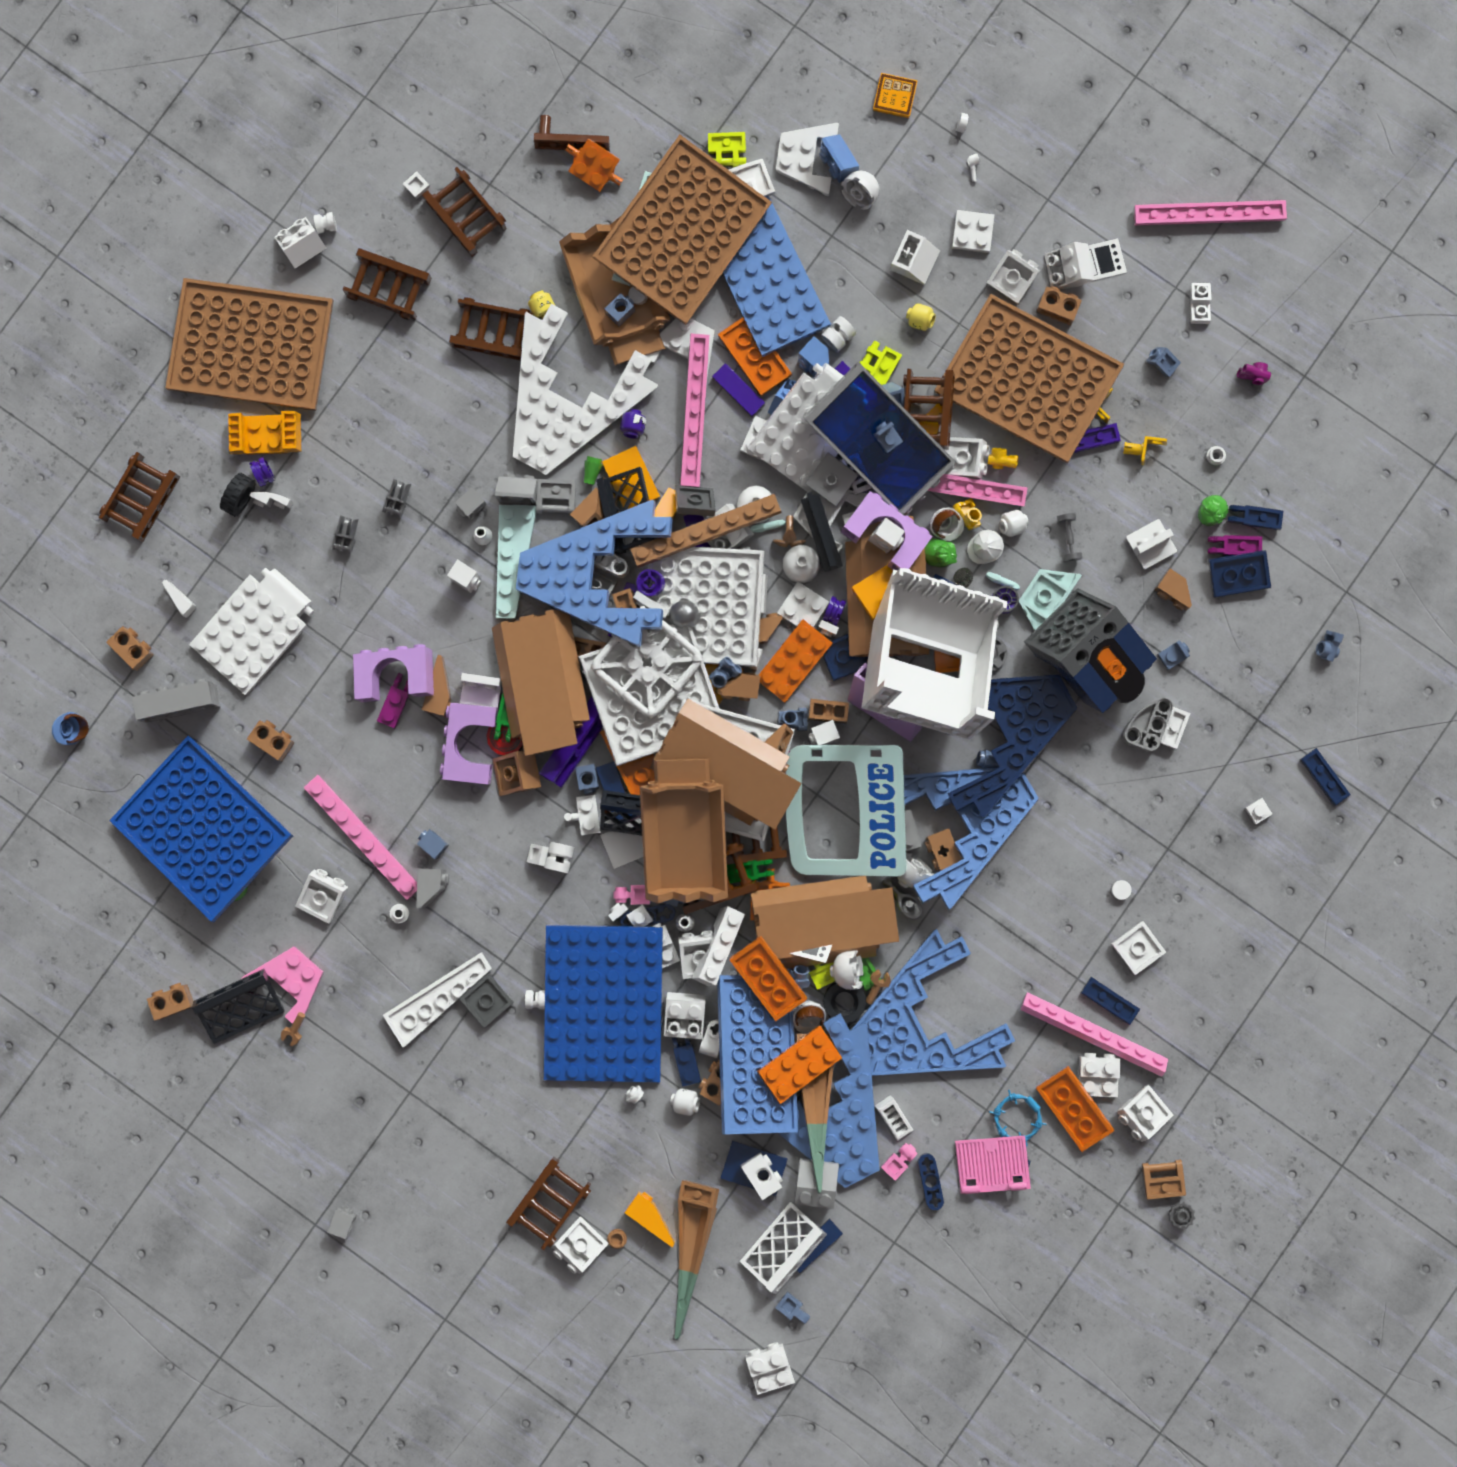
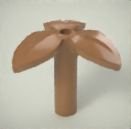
[773,515,806,547]

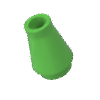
[584,456,603,485]

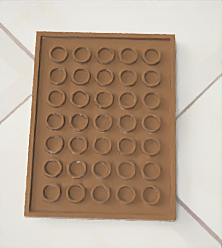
[592,134,772,325]
[165,278,334,411]
[934,294,1124,463]

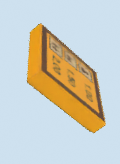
[873,73,917,118]

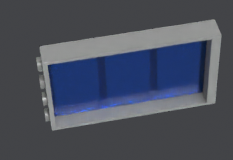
[803,362,956,516]

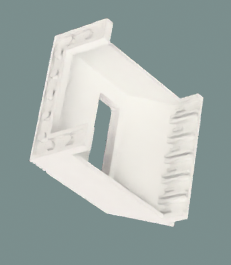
[861,568,1007,740]

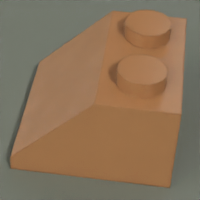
[493,751,541,796]

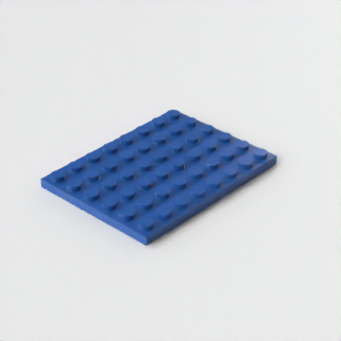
[109,735,293,923]
[544,925,663,1082]

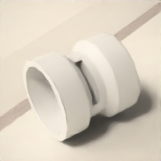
[314,212,337,234]
[525,990,545,1010]

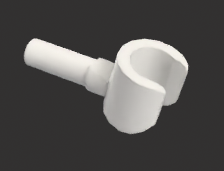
[967,154,980,182]

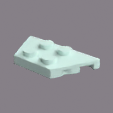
[1019,569,1082,630]

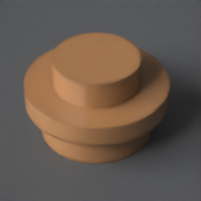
[607,1229,627,1249]

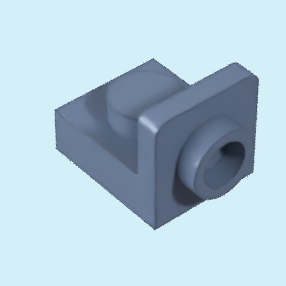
[1146,347,1181,377]
[873,421,903,453]
[1157,640,1190,670]

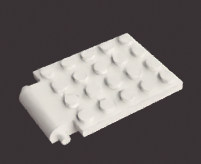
[747,363,868,491]
[189,568,314,695]

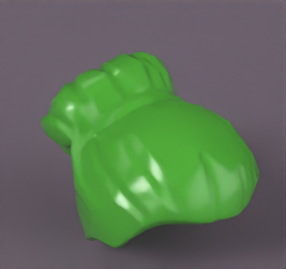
[1198,495,1228,526]
[925,538,957,567]

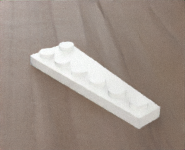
[383,952,492,1047]

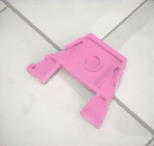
[241,947,323,1026]

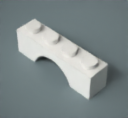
[692,906,745,987]

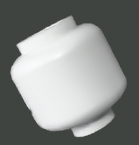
[999,510,1028,537]
[670,1088,700,1116]

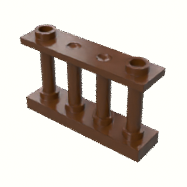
[422,167,507,257]
[342,248,432,320]
[449,297,533,361]
[899,369,955,450]
[98,452,180,542]
[726,827,787,865]
[682,842,759,915]
[506,1156,591,1250]

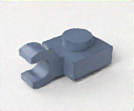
[775,1291,810,1324]

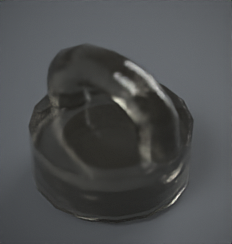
[953,567,973,588]

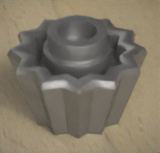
[1169,1202,1196,1230]

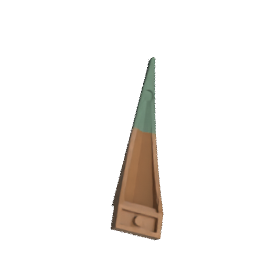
[795,1034,835,1194]
[675,1180,719,1340]

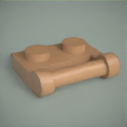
[1142,1159,1186,1200]

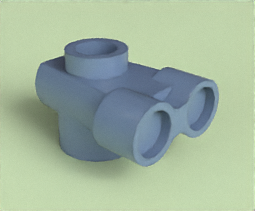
[1316,630,1344,662]
[709,656,742,688]
[777,708,808,731]
[786,965,810,989]

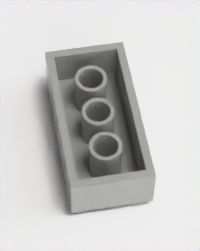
[132,679,221,723]

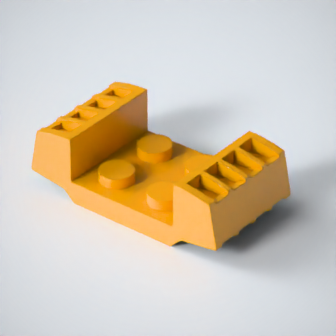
[228,411,302,455]

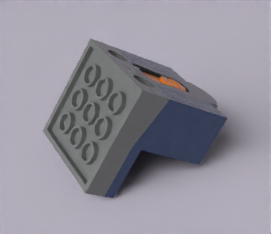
[1024,588,1157,713]

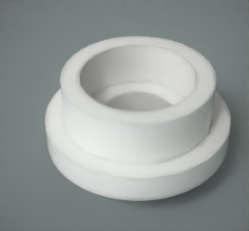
[1206,446,1226,465]
[390,904,409,923]
[626,1085,644,1104]

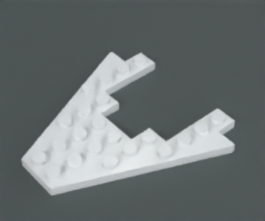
[513,304,658,475]

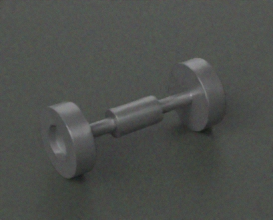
[1057,513,1083,562]

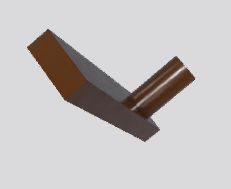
[534,115,610,152]

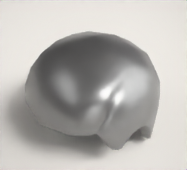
[669,600,701,629]

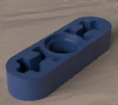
[620,904,676,926]
[918,1153,944,1210]

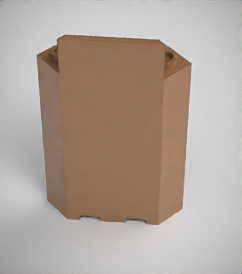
[559,216,670,366]
[845,516,930,658]
[492,609,590,756]
[650,699,802,829]
[640,759,728,903]
[751,876,899,969]

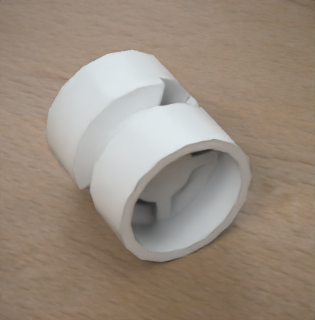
[821,316,857,353]
[544,841,575,873]

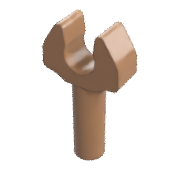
[866,969,891,1005]
[281,1012,305,1046]

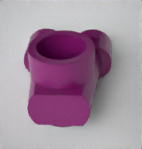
[1237,362,1271,385]

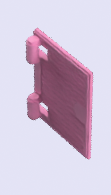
[955,1136,1031,1194]

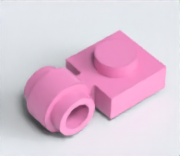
[613,885,650,905]
[881,1143,918,1181]

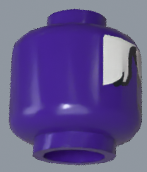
[620,409,647,439]

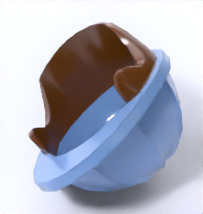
[52,712,89,745]

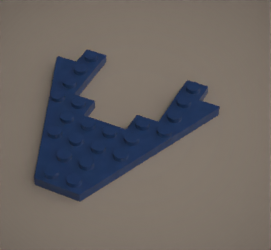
[948,675,1077,819]

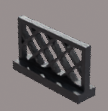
[596,467,657,555]
[801,492,843,572]
[600,790,642,836]
[192,969,285,1044]

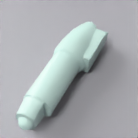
[750,520,786,532]
[986,572,1020,590]

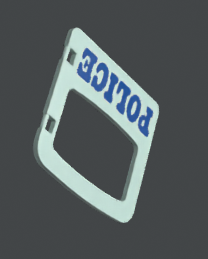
[786,745,907,876]

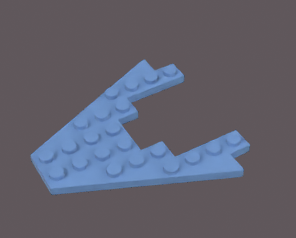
[516,500,673,647]
[904,767,1039,911]
[852,929,1015,1076]
[778,1013,880,1188]

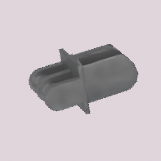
[382,479,412,518]
[332,515,359,554]

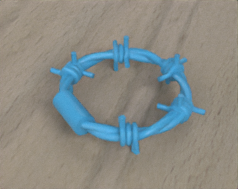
[989,1090,1047,1147]

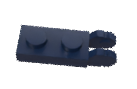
[1227,505,1284,530]
[672,1037,701,1087]

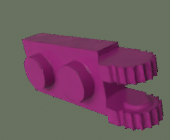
[1208,535,1262,555]
[377,673,410,729]

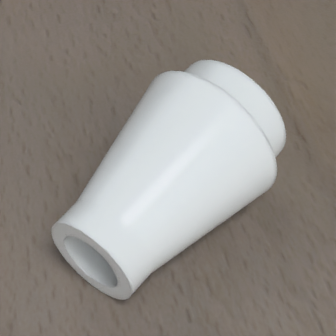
[473,527,492,545]
[676,913,695,932]

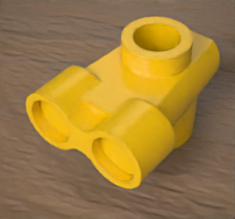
[988,448,1019,469]
[953,498,982,531]

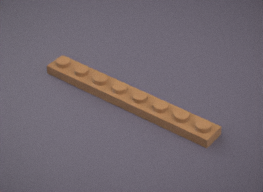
[631,494,782,568]

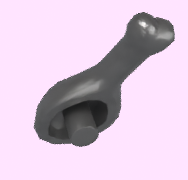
[882,876,923,920]

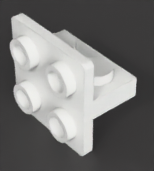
[1126,519,1177,569]

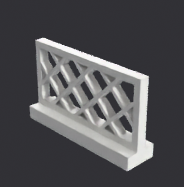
[740,1202,827,1294]

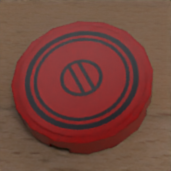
[486,726,523,755]

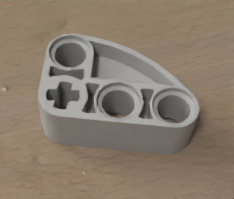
[1121,698,1173,752]

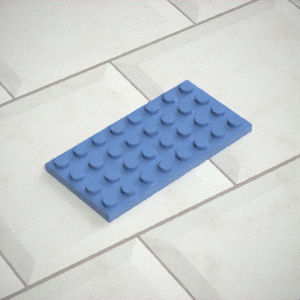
[722,195,831,357]
[717,975,798,1135]

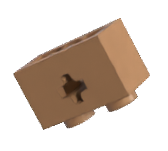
[808,699,849,724]
[924,828,961,872]

